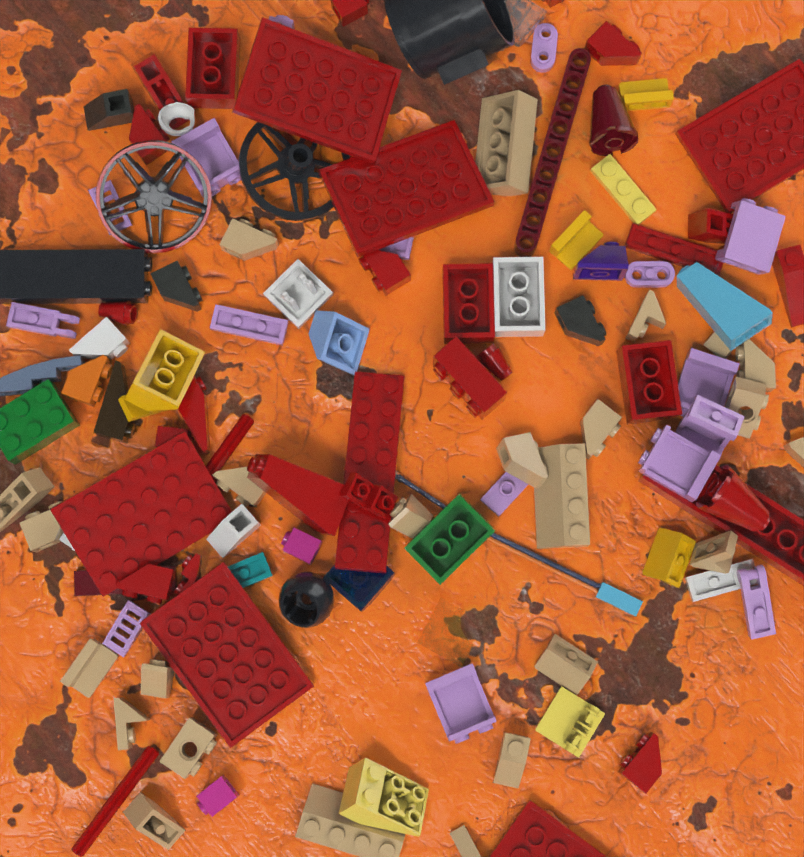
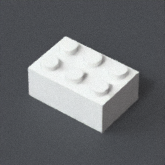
[492,257,545,337]

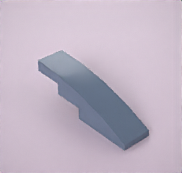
[0,355,85,397]

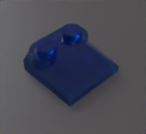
[324,564,395,612]

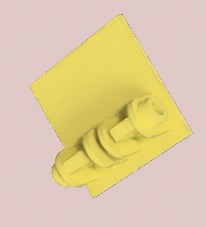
[535,686,605,758]

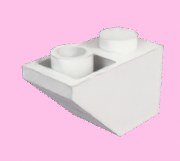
[206,504,261,558]

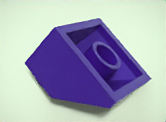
[573,242,628,281]

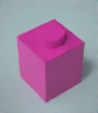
[281,528,322,565]
[196,775,239,817]

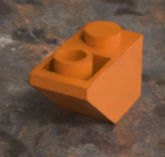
[61,355,113,407]

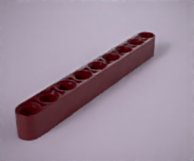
[514,48,591,257]

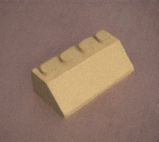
[475,90,538,196]
[534,443,590,549]
[295,783,405,857]

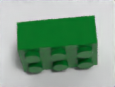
[0,379,80,465]
[404,493,495,585]

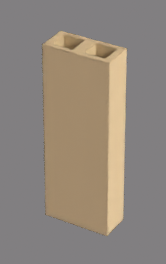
[449,825,481,857]

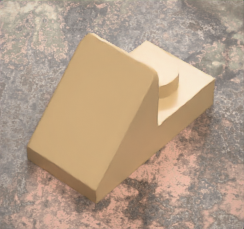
[625,289,666,342]
[690,531,738,574]
[113,697,150,750]

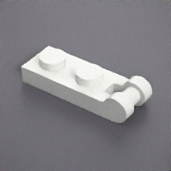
[685,559,758,602]

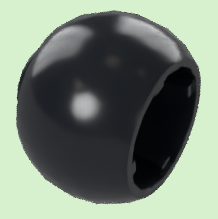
[279,572,334,628]

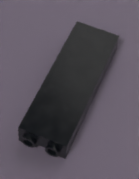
[0,249,152,304]

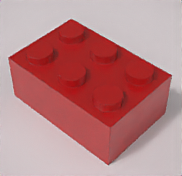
[185,27,240,109]
[442,263,495,344]
[433,336,507,420]

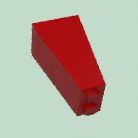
[247,454,348,536]

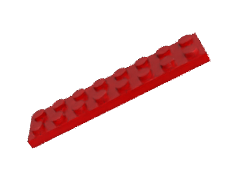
[335,371,405,573]

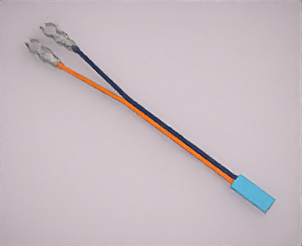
[395,471,643,617]

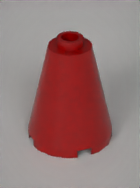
[696,465,770,532]

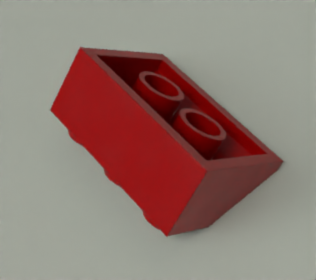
[616,340,682,425]

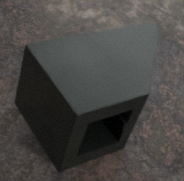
[83,89,134,131]
[150,261,203,312]
[554,295,606,346]

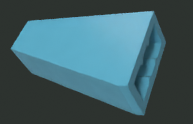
[676,262,773,351]

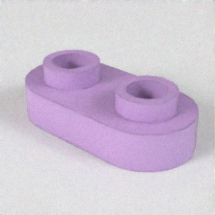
[530,23,558,73]
[624,261,675,288]

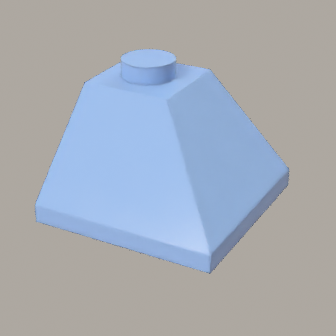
[309,310,370,375]

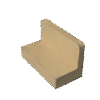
[534,634,598,695]
[60,638,118,698]

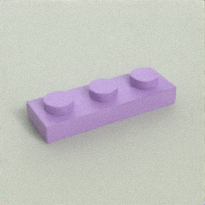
[210,304,289,346]

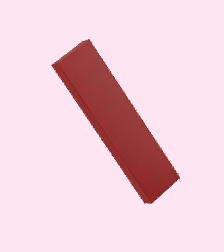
[625,223,723,276]

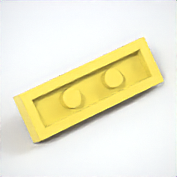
[590,154,657,225]

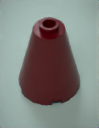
[589,85,638,156]

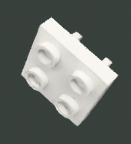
[263,259,334,329]

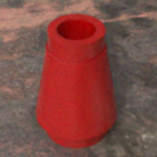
[98,301,138,326]
[478,343,513,381]

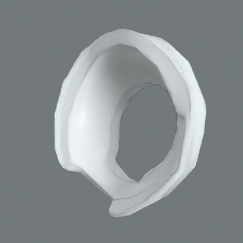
[158,102,195,136]

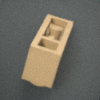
[0,467,55,532]

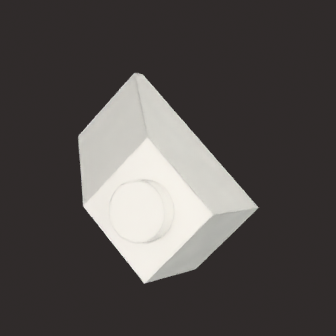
[69,317,130,360]

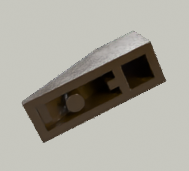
[94,360,135,444]

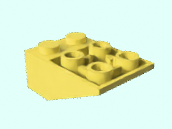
[339,757,429,837]

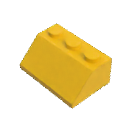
[124,329,205,411]

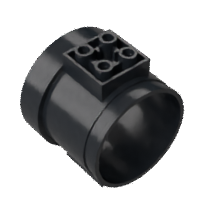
[384,0,515,85]

